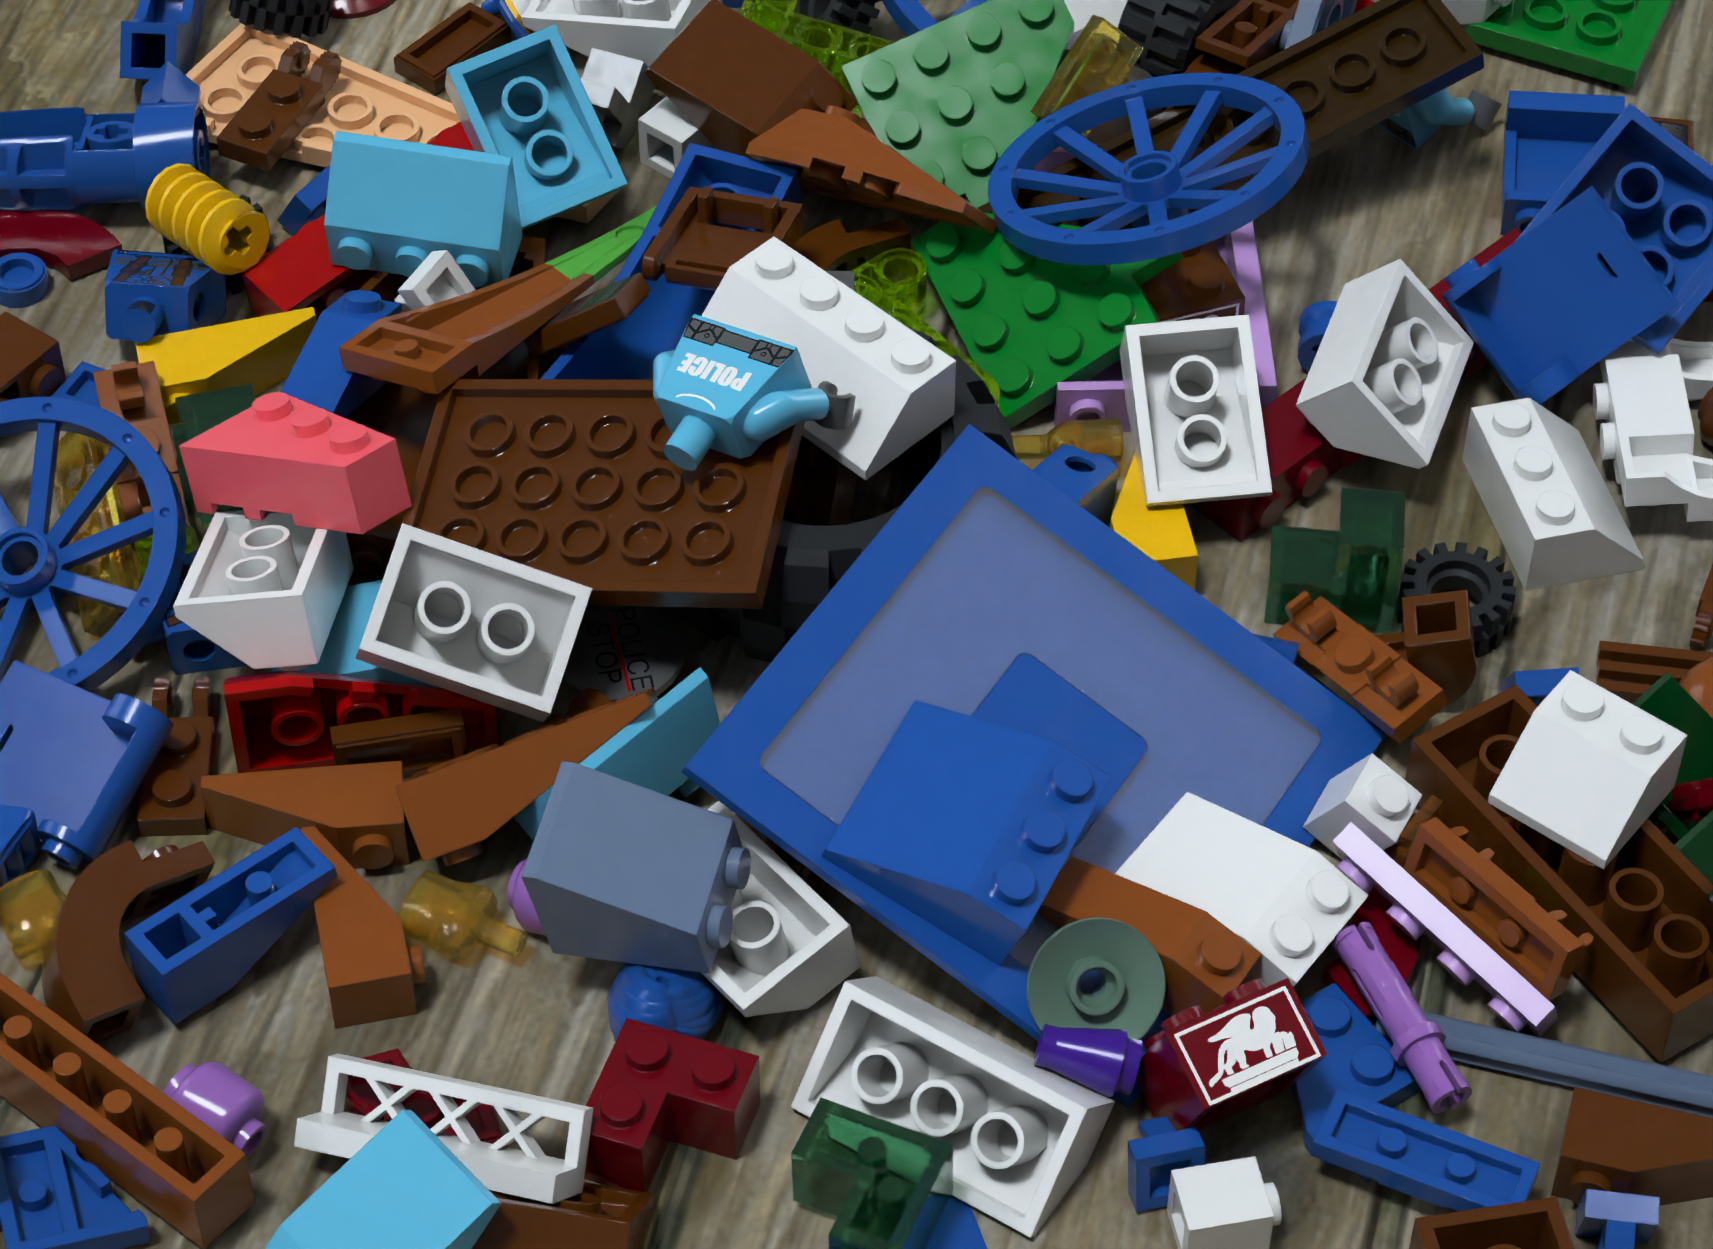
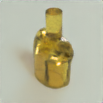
[1012,418,1123,463]
[0,869,66,967]
[398,870,527,960]

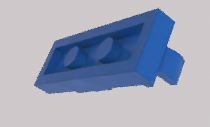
[1310,1088,1541,1211]

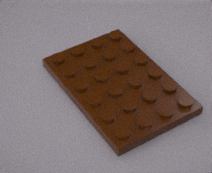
[398,379,805,609]

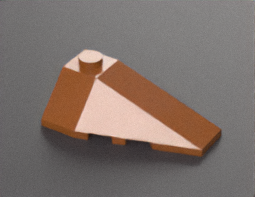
[746,105,996,233]
[394,687,658,866]

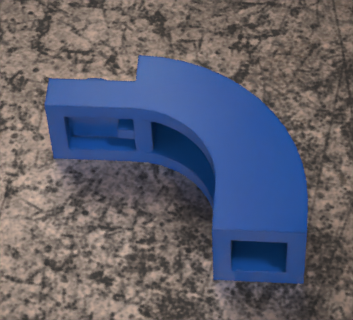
[120,0,205,79]

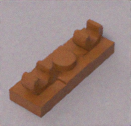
[93,360,192,549]
[1273,590,1449,744]
[1403,817,1594,1001]

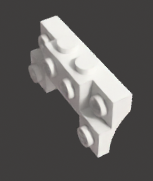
[1593,338,1713,522]

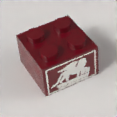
[1136,978,1327,1131]

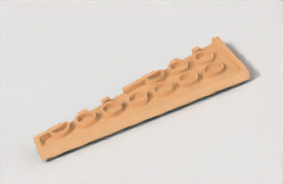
[185,23,619,224]

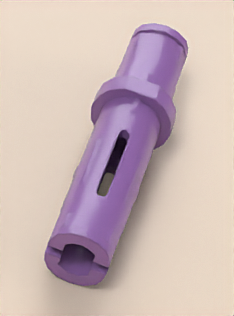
[1332,922,1472,1114]

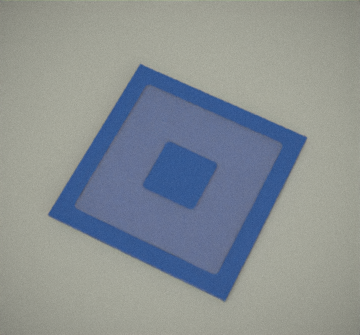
[681,424,1386,1108]

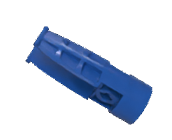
[0,102,210,211]

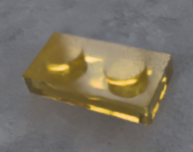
[1030,15,1144,139]

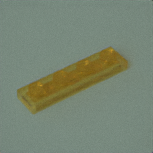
[53,432,140,638]

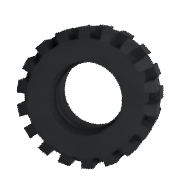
[1113,0,1240,77]

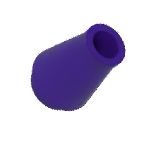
[1034,1024,1143,1098]

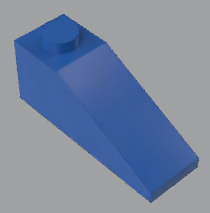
[280,290,402,418]
[124,827,337,1025]

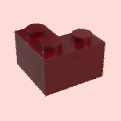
[584,1018,760,1192]

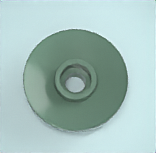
[1026,917,1166,1040]

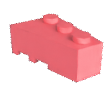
[179,391,412,534]

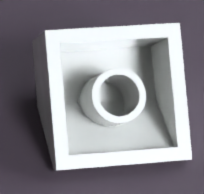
[1488,670,1687,870]

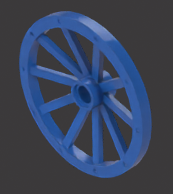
[988,73,1310,265]
[0,396,187,692]

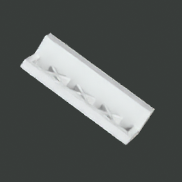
[294,1054,594,1204]

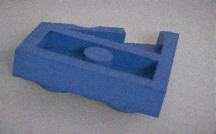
[1291,983,1419,1154]
[0,1125,150,1249]

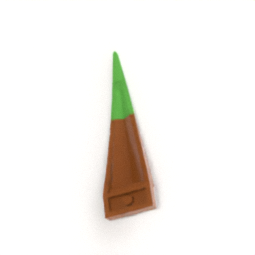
[338,205,657,394]

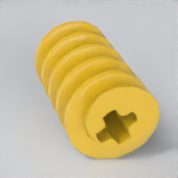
[145,163,270,275]

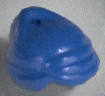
[607,963,722,1042]

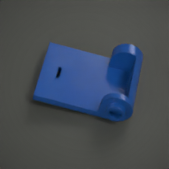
[1441,186,1679,404]
[0,659,174,869]

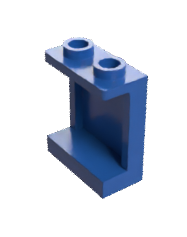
[1500,90,1625,235]

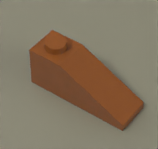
[201,761,409,869]
[301,826,426,1029]
[1037,856,1261,1016]

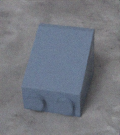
[521,761,751,973]

